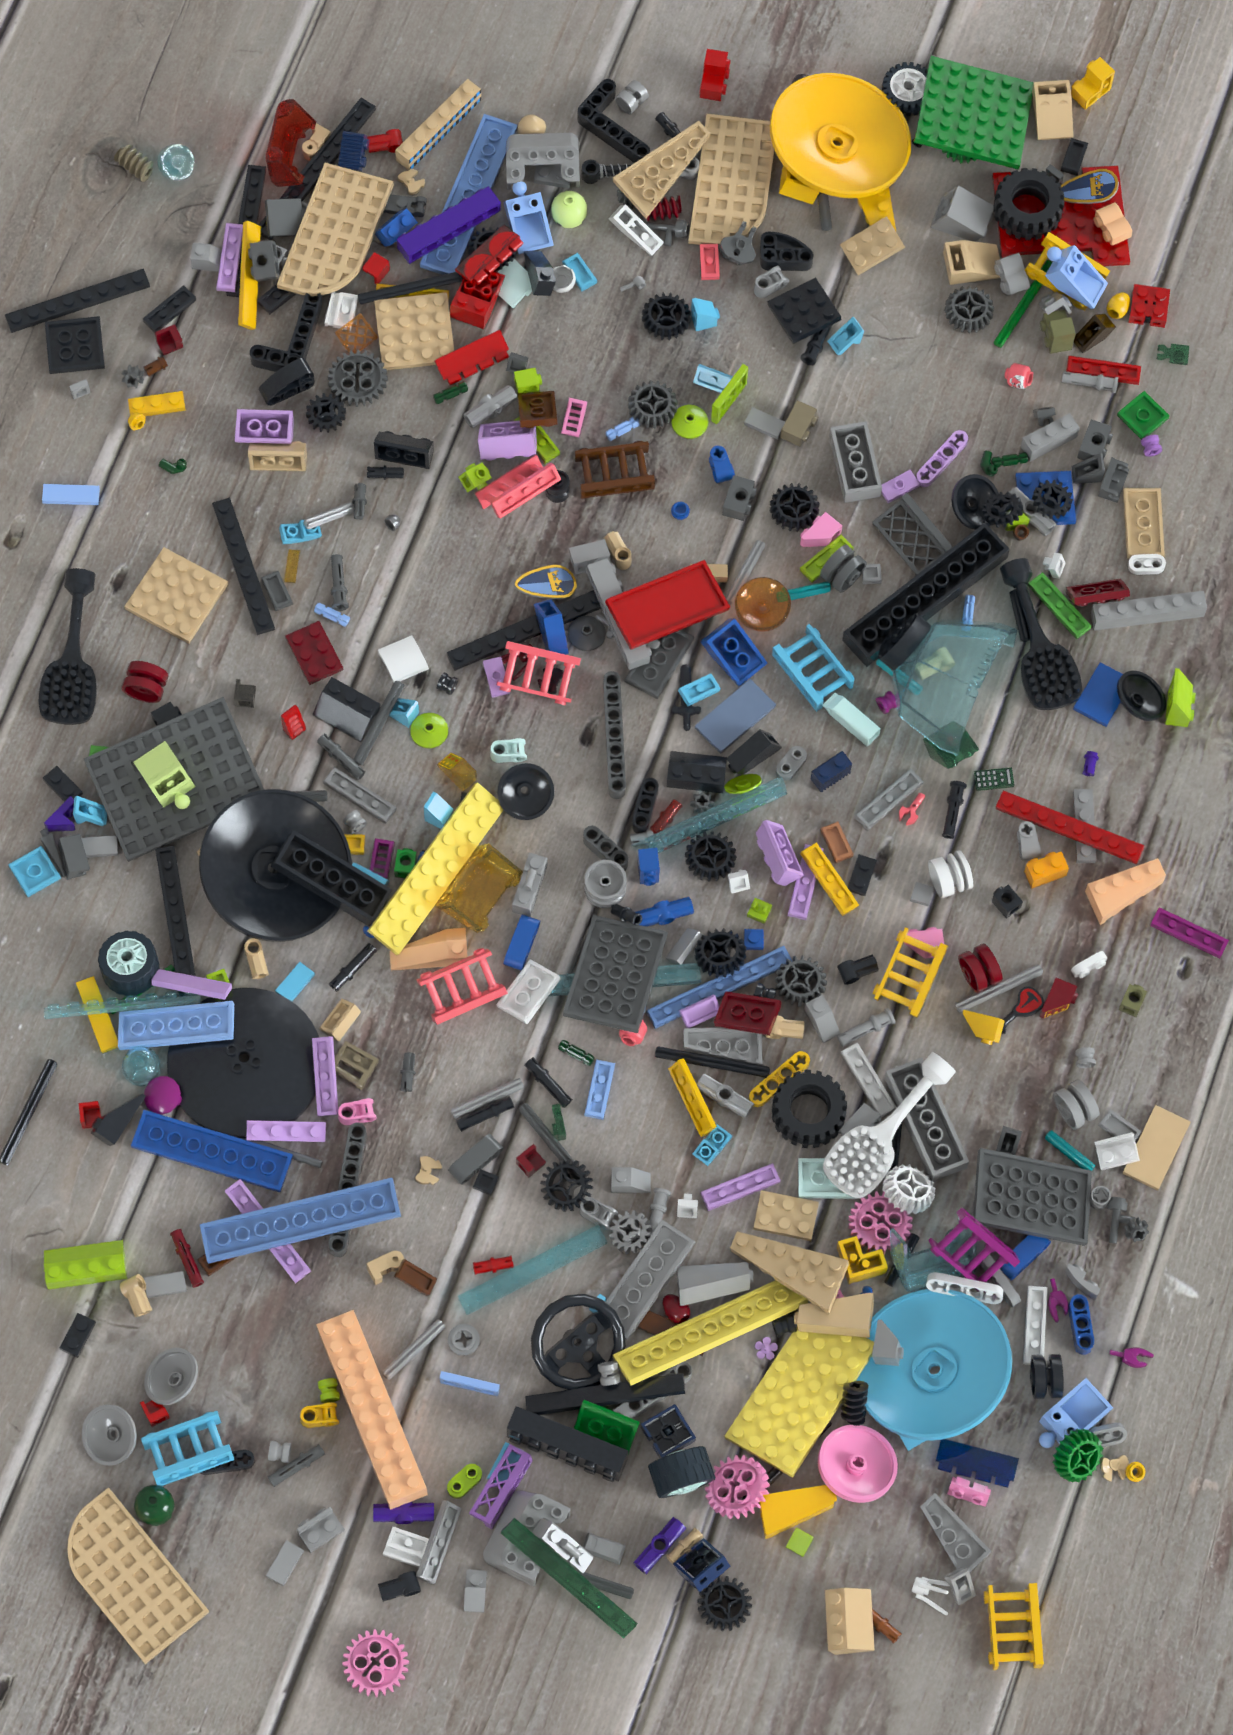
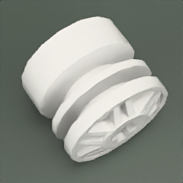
[928,850,973,898]

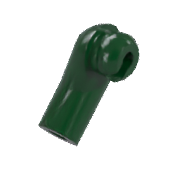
[980,451,998,477]
[158,459,187,474]

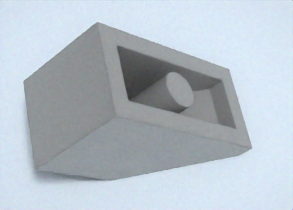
[190,243,222,272]
[804,995,840,1043]
[611,1167,651,1193]
[872,1320,904,1366]

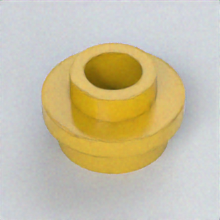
[128,412,146,430]
[1125,1462,1145,1482]

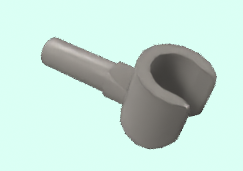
[620,276,646,292]

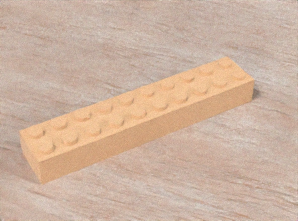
[316,1310,428,1510]

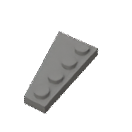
[683,1028,763,1065]
[921,1493,992,1573]

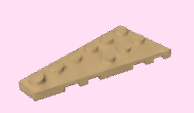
[613,121,710,218]
[730,1231,849,1314]

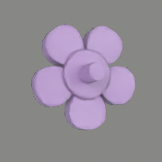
[755,1337,778,1360]

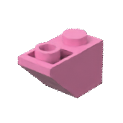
[800,512,842,547]
[904,927,944,959]

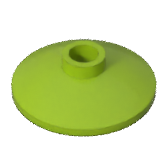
[671,405,708,439]
[410,713,448,749]
[724,774,762,796]

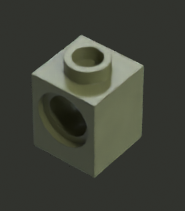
[1119,984,1147,1017]

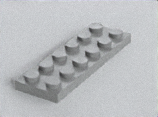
[606,1220,696,1340]

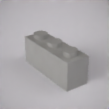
[1021,413,1080,462]

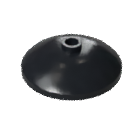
[951,474,999,530]
[1117,671,1166,721]
[497,763,554,820]

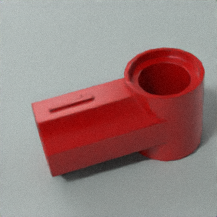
[367,129,403,153]

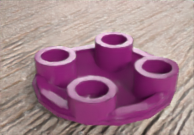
[144,1076,182,1115]

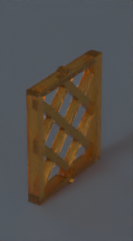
[334,313,379,354]

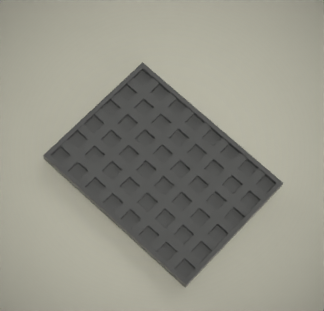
[84,697,264,862]

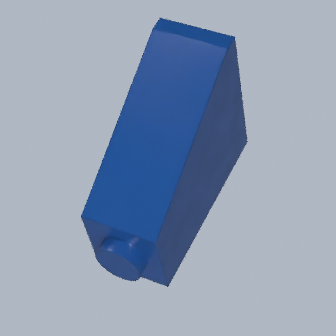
[534,599,569,655]

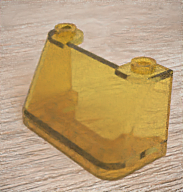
[435,843,523,933]

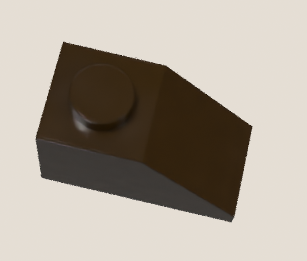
[1074,314,1116,353]

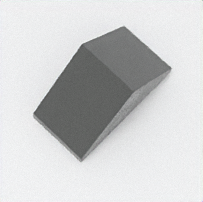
[1071,453,1105,484]
[996,1126,1022,1155]

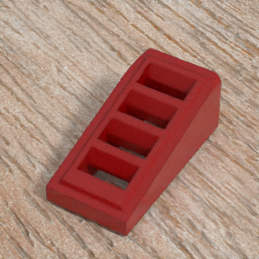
[281,705,306,740]

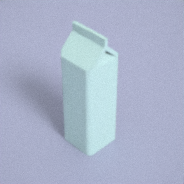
[822,693,881,747]

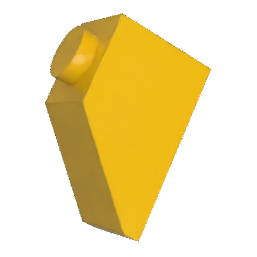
[963,1010,1004,1045]

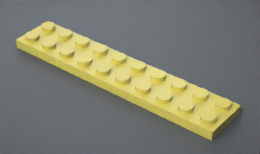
[368,782,503,955]
[613,1280,809,1385]

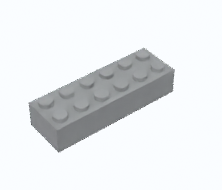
[884,1057,969,1182]

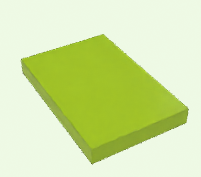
[711,364,749,424]

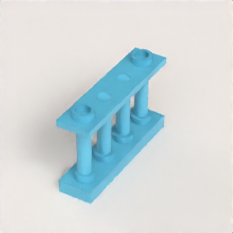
[772,624,854,712]
[141,1411,234,1486]

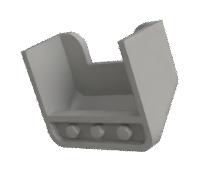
[506,133,580,190]
[483,1490,571,1587]

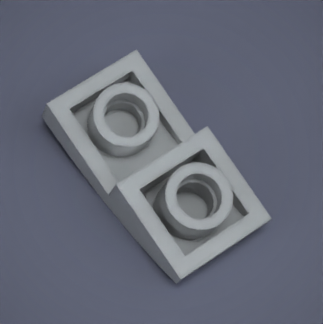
[1065,1264,1101,1300]

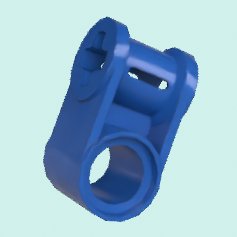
[709,446,735,484]

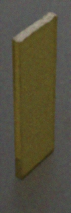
[284,549,300,583]

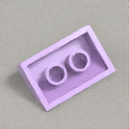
[235,409,294,444]
[478,421,537,461]
[756,820,804,886]

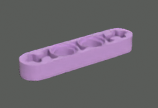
[916,430,968,487]

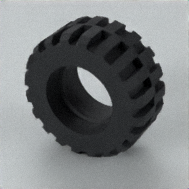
[993,168,1065,240]
[772,1070,847,1148]

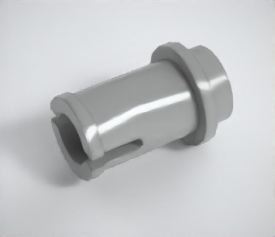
[630,830,654,846]

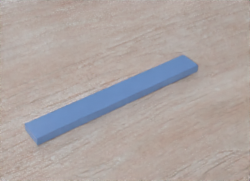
[646,946,793,1029]

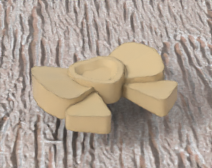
[398,169,425,195]
[415,1156,442,1185]
[1100,1455,1129,1481]

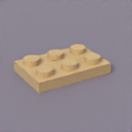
[840,216,905,275]
[753,1190,819,1241]

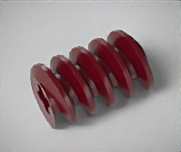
[646,195,682,221]

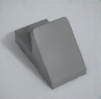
[944,1567,976,1605]
[464,1570,487,1613]

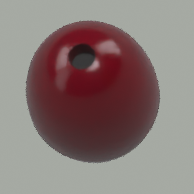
[662,1294,691,1324]

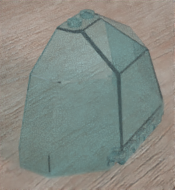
[891,619,1018,756]

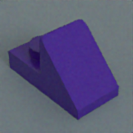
[44,796,76,832]

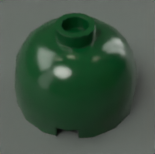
[134,1484,175,1526]

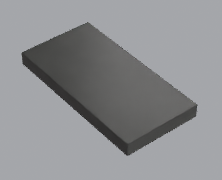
[625,630,694,699]

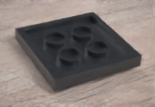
[767,277,842,344]
[45,316,105,374]

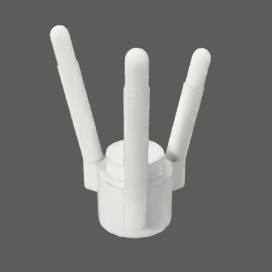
[912,1577,950,1615]

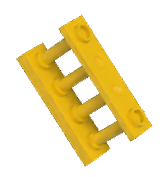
[1025,232,1110,311]
[872,927,948,1018]
[984,1583,1044,1670]

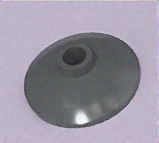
[568,616,606,651]

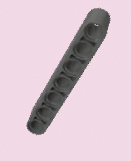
[603,671,626,799]
[329,1123,367,1257]

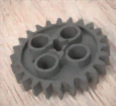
[328,349,388,407]

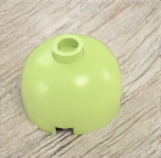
[551,191,587,228]

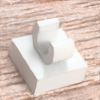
[1042,553,1066,579]
[728,869,750,893]
[677,1194,698,1218]

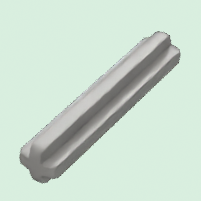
[304,502,355,529]

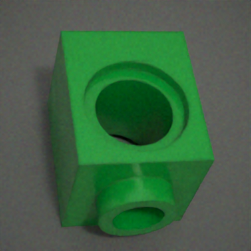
[394,848,417,879]

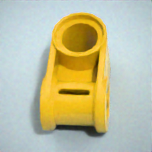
[300,1402,339,1428]

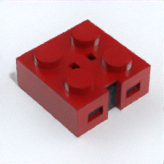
[1128,284,1170,328]

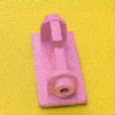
[947,1476,991,1507]

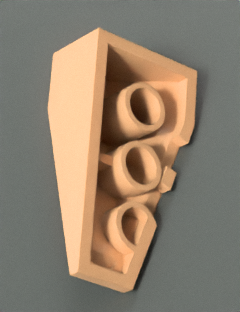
[390,928,468,970]

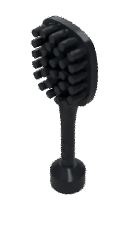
[1000,558,1082,710]
[38,568,97,725]

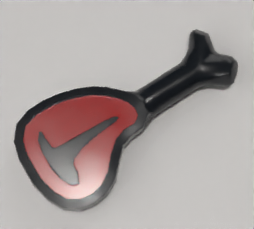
[1001,986,1044,1034]

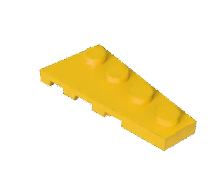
[857,187,896,231]

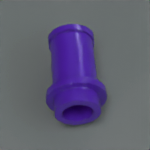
[1082,751,1099,776]

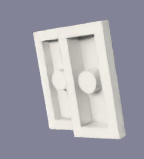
[378,635,429,682]

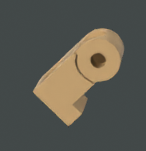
[302,123,331,161]
[366,1251,404,1285]

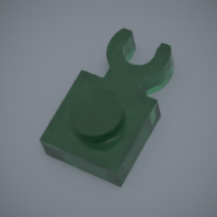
[1156,344,1189,365]
[552,1104,566,1141]

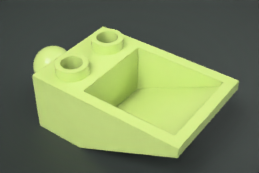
[134,741,196,809]

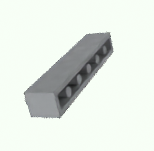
[586,558,652,671]
[1090,591,1207,631]

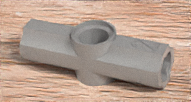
[464,385,518,428]
[1009,487,1056,536]
[697,1074,754,1118]

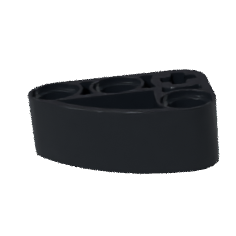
[760,231,814,271]
[258,358,315,406]
[878,613,931,670]

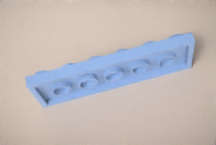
[118,1001,234,1050]

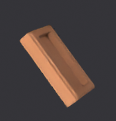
[820,822,854,863]

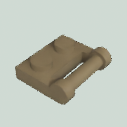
[335,1041,379,1090]

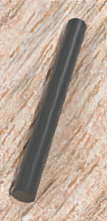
[247,1140,323,1168]

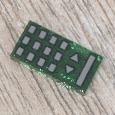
[974,767,1014,791]

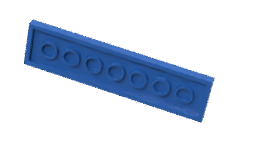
[131,1110,293,1193]

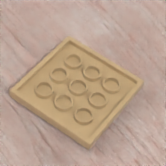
[374,293,454,370]
[124,547,228,644]

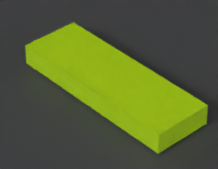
[514,416,560,464]
[800,535,854,583]

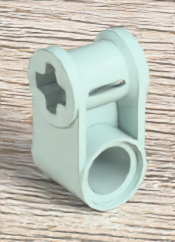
[490,738,527,763]

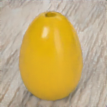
[1106,292,1130,319]

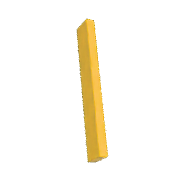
[238,221,261,330]

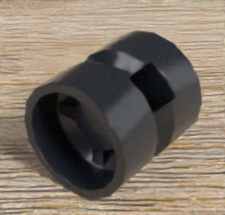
[545,470,570,503]

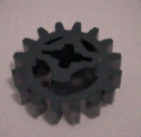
[306,393,346,433]
[1032,480,1073,519]
[982,491,1024,528]

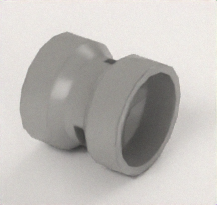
[1090,1186,1111,1210]
[598,1361,621,1386]
[268,1441,291,1463]

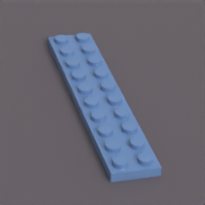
[420,114,518,275]
[200,1178,401,1264]

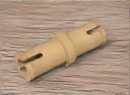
[666,1528,703,1564]

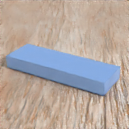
[42,484,100,505]
[584,1059,615,1120]
[440,1371,500,1396]

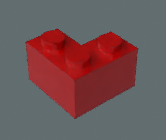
[700,49,731,101]

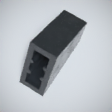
[726,729,782,775]

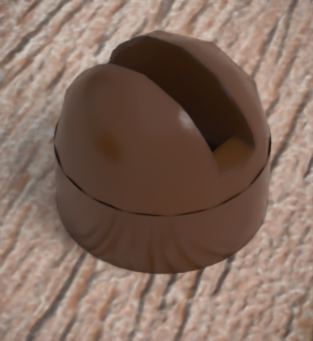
[1013,525,1029,540]

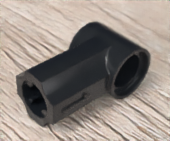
[837,954,879,985]
[378,1571,421,1602]

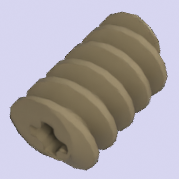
[114,144,154,182]

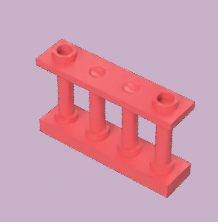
[475,454,561,519]
[496,641,581,705]
[417,948,508,1025]

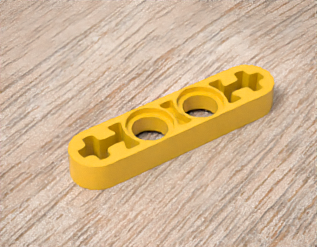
[749,1051,810,1107]

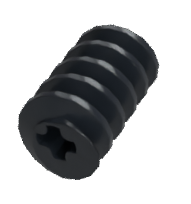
[841,1381,869,1426]

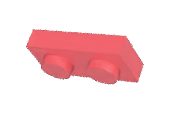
[700,244,720,280]

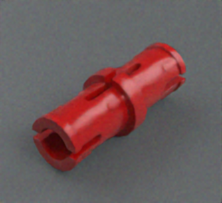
[473,1255,514,1275]

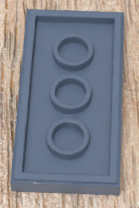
[695,679,776,754]

